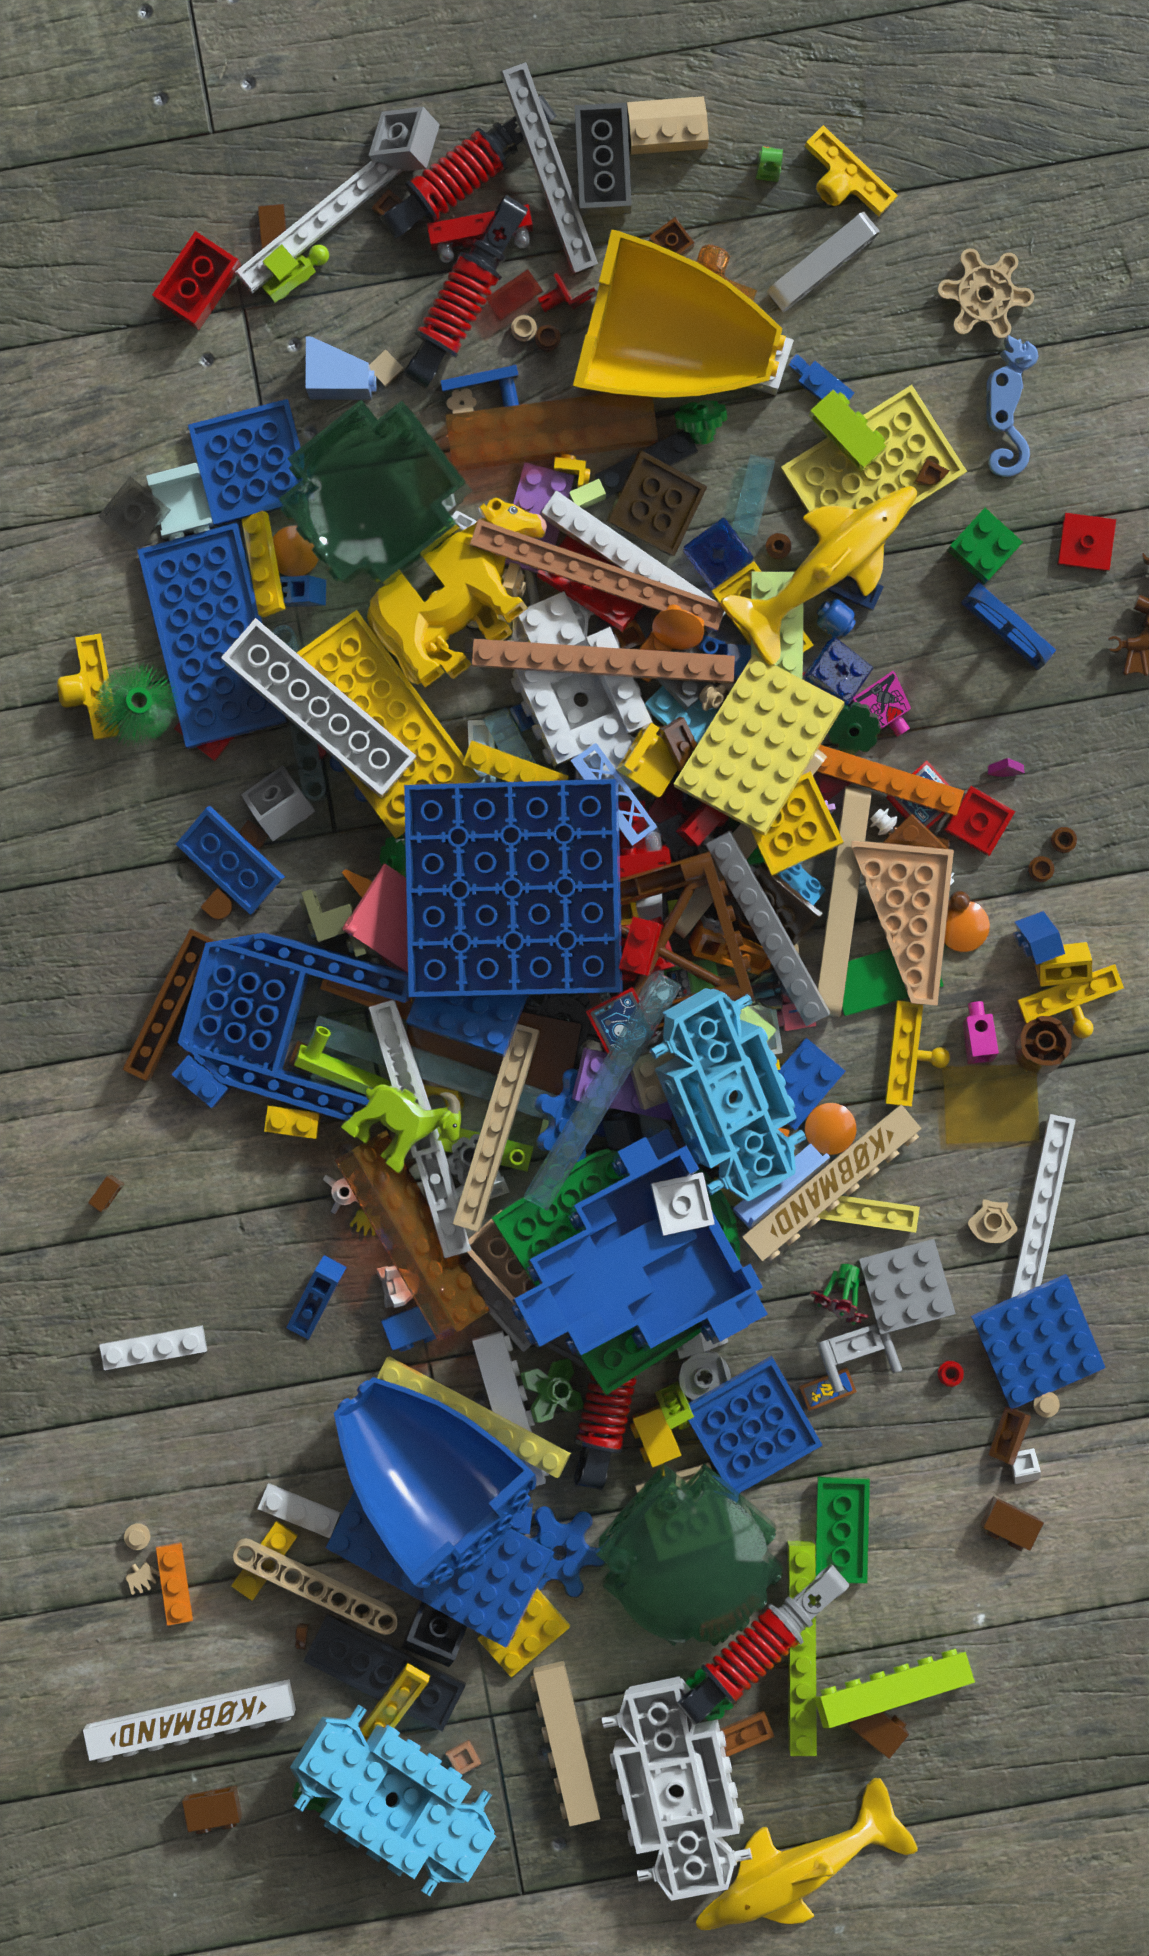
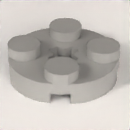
[678,1351,731,1400]

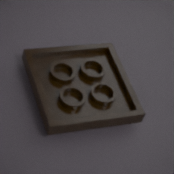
[606,451,707,557]
[714,863,822,969]

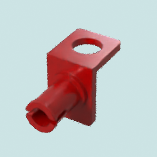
[537,273,598,313]

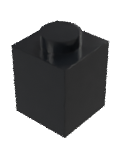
[602,1109,643,1150]

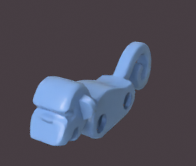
[986,335,1039,477]

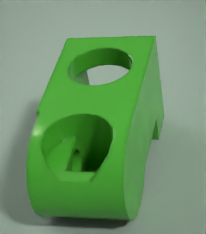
[756,146,783,182]

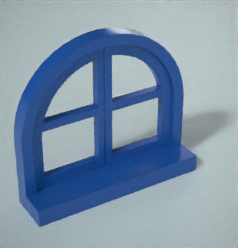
[961,582,1056,670]

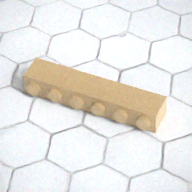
[530,1661,600,1826]

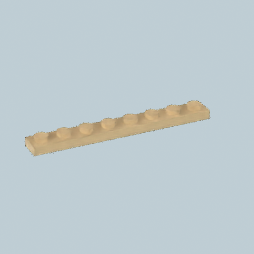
[453,1024,540,1232]

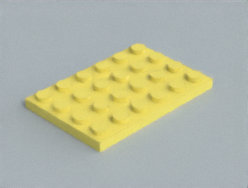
[780,385,967,512]
[674,654,844,836]

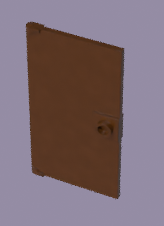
[406,997,582,1107]

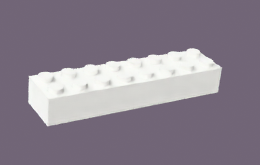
[221,618,416,798]

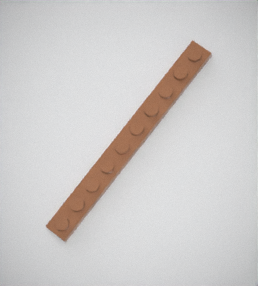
[470,519,724,631]
[472,639,735,684]

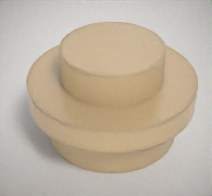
[511,315,537,342]
[1033,1392,1060,1418]
[124,1523,151,1550]

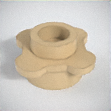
[700,685,725,711]

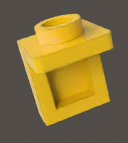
[554,454,590,488]

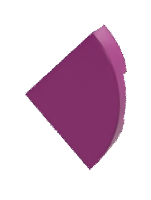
[987,758,1025,777]

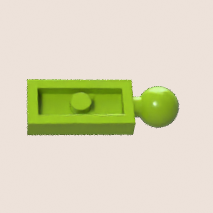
[261,245,329,303]

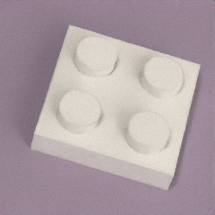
[650,1172,715,1236]

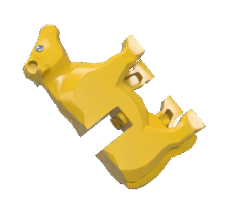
[367,498,547,687]

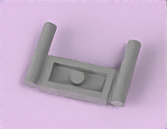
[817,1324,902,1393]

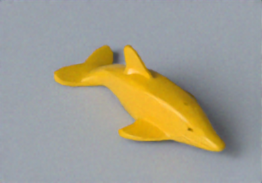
[720,486,917,665]
[696,1778,918,1930]

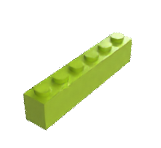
[814,1648,975,1728]

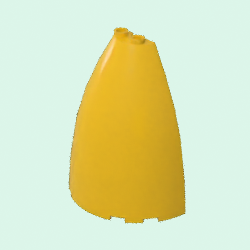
[573,230,786,398]

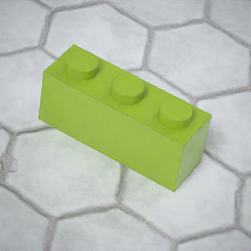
[808,390,886,472]

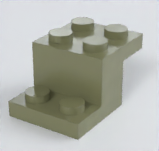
[299,889,370,958]

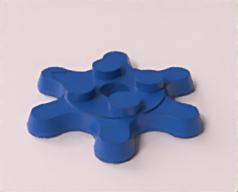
[534,1068,606,1163]
[531,1506,607,1598]

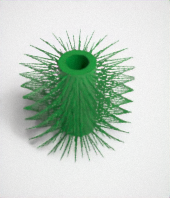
[93,662,178,748]

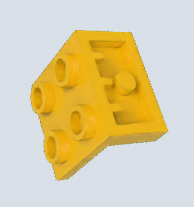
[616,723,678,798]

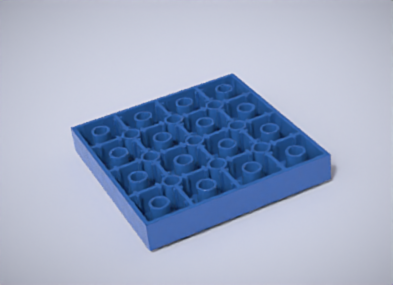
[404,779,623,997]

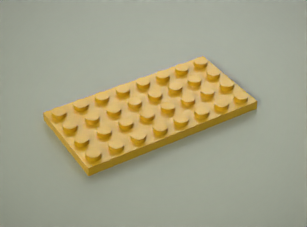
[297,610,480,839]

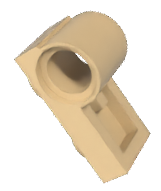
[502,562,526,597]

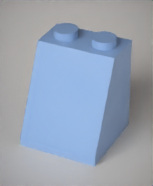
[306,337,377,400]

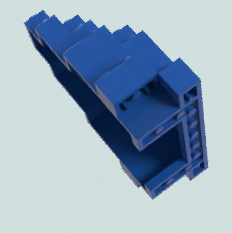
[511,1129,768,1356]

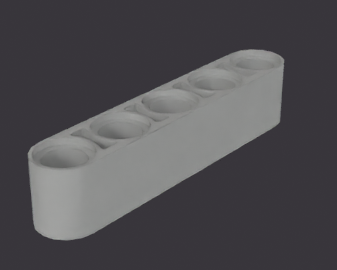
[767,212,880,312]

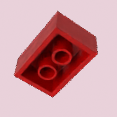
[152,231,241,331]

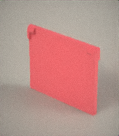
[343,864,408,973]

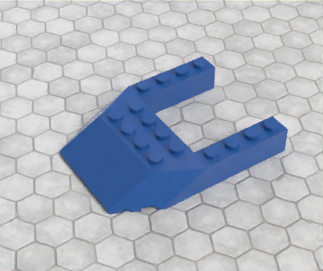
[178,933,410,1121]

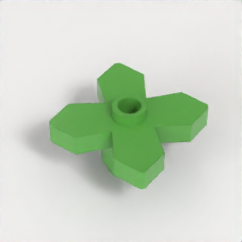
[521,1358,583,1423]

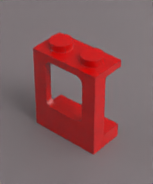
[619,916,663,976]

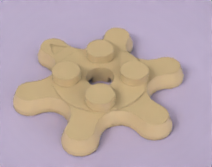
[938,248,1034,339]

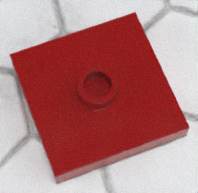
[1057,512,1117,572]
[944,786,1016,857]

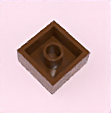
[649,217,694,255]
[88,1175,124,1212]

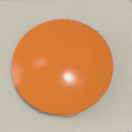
[273,526,320,577]
[652,604,704,650]
[944,901,990,952]
[805,1103,856,1155]

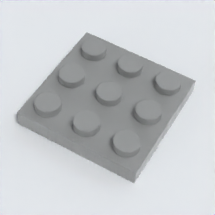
[859,1239,956,1335]

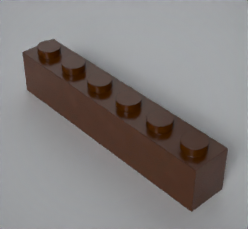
[122,929,217,1081]

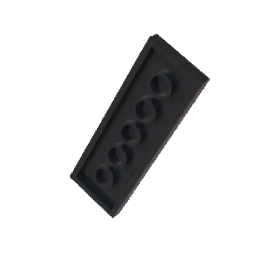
[303,1613,466,1732]

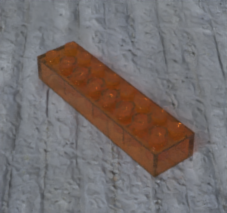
[446,393,658,472]
[334,1131,490,1341]

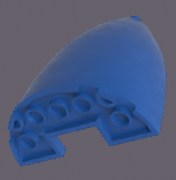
[334,1377,537,1588]

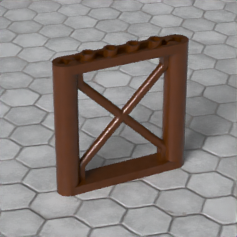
[587,851,756,1032]

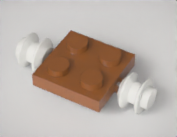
[870,808,954,885]

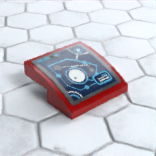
[886,761,950,829]
[586,987,657,1060]

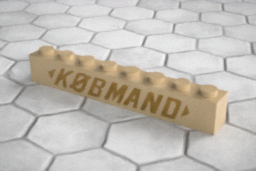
[740,1104,921,1262]

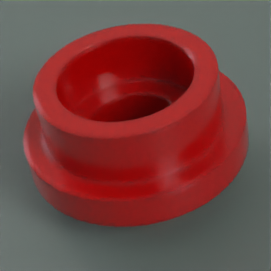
[938,1361,964,1387]

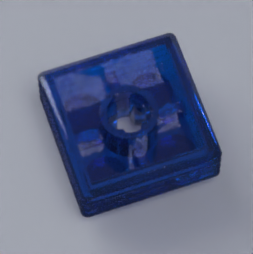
[683,518,754,590]
[803,637,873,705]

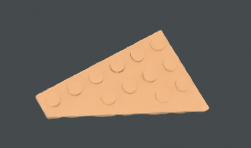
[851,840,954,1005]

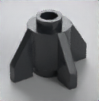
[750,968,792,1010]

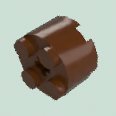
[1015,1016,1072,1074]

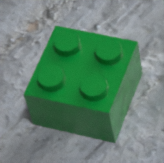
[946,508,1023,585]

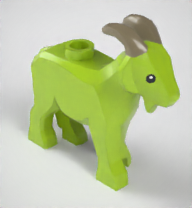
[341,1084,461,1173]

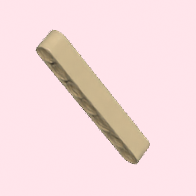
[233,1538,397,1635]

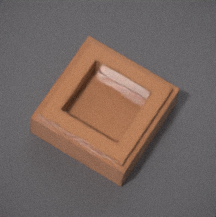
[446,1739,481,1774]

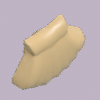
[968,1199,1017,1243]

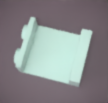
[146,463,215,541]

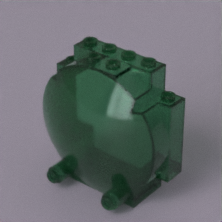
[279,400,473,585]
[596,1463,783,1647]

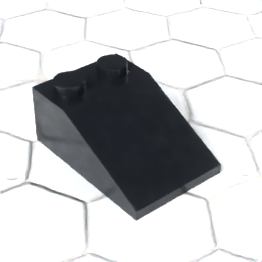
[401,1601,467,1667]

